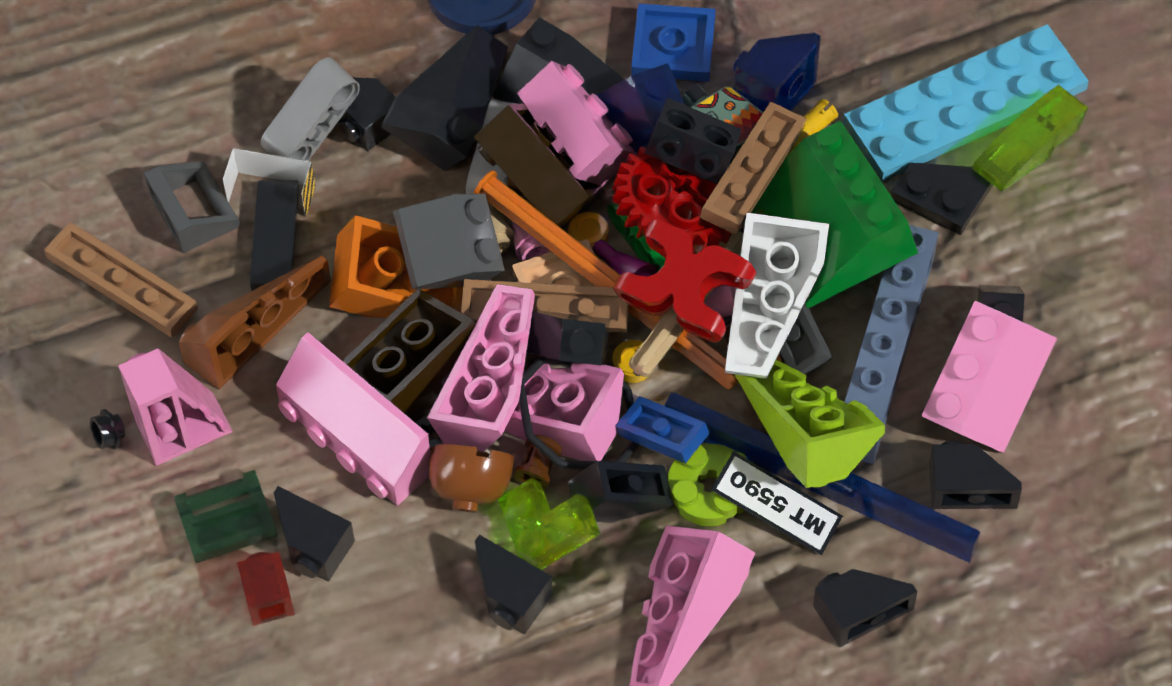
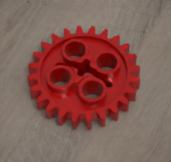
[612,146,733,252]

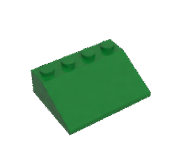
[751,120,918,309]

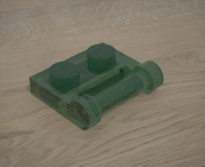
[173,470,277,564]

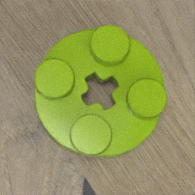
[668,443,746,527]

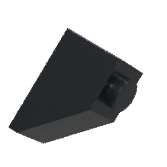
[526,310,610,366]
[929,441,1022,509]
[568,461,674,523]
[273,486,355,582]
[475,534,553,635]
[813,569,917,648]

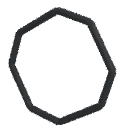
[519,356,640,469]

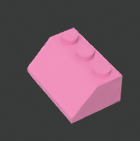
[921,301,1058,453]

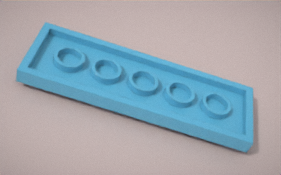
[843,24,1089,182]

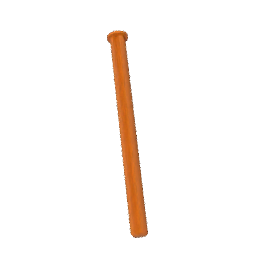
[473,170,739,390]

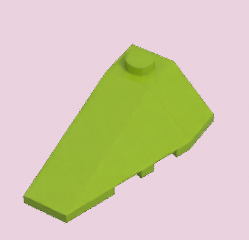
[735,360,885,488]

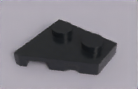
[891,163,999,235]

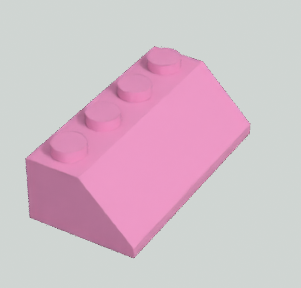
[276,332,430,506]

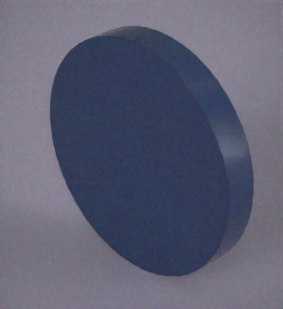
[428,0,536,35]

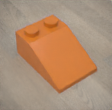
[329,215,463,318]

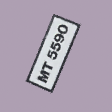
[711,451,843,556]

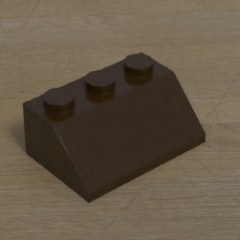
[474,103,607,227]
[342,289,476,423]

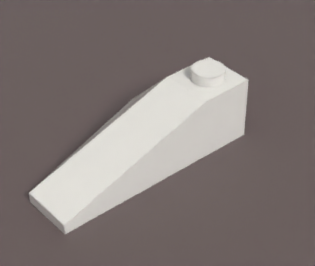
[725,213,829,378]

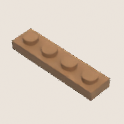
[700,102,807,235]
[44,222,198,338]
[461,279,629,333]

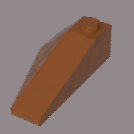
[178,255,331,390]

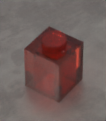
[237,551,295,626]

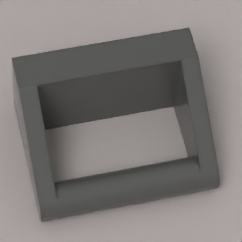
[144,161,240,253]

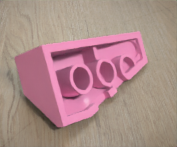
[427,284,535,452]
[504,362,624,461]
[629,525,755,686]

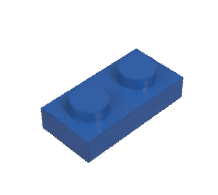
[616,396,709,464]

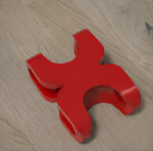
[613,220,757,342]

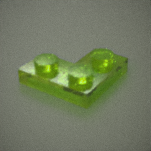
[498,478,601,570]

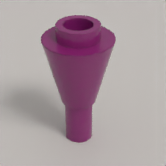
[592,239,657,277]

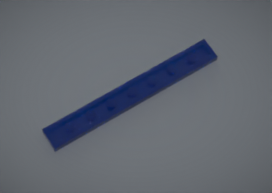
[665,392,980,563]

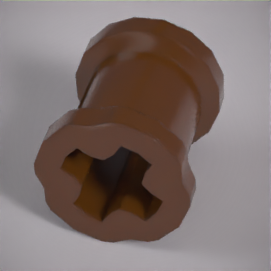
[513,434,562,490]

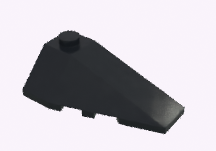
[494,17,661,146]

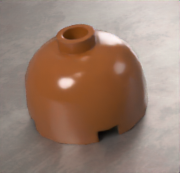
[428,444,514,513]

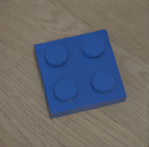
[631,3,716,82]

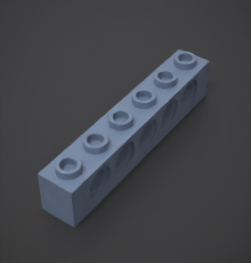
[844,225,939,465]

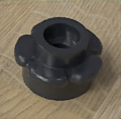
[90,409,125,449]

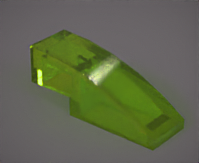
[972,85,1089,192]

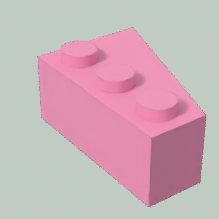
[517,61,637,186]
[118,348,233,466]

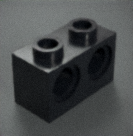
[644,97,742,184]

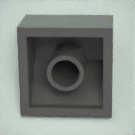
[393,194,505,290]

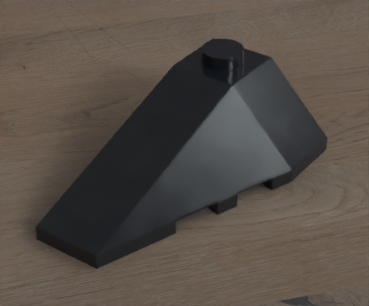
[381,25,508,171]

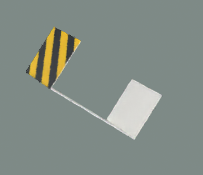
[223,148,316,217]

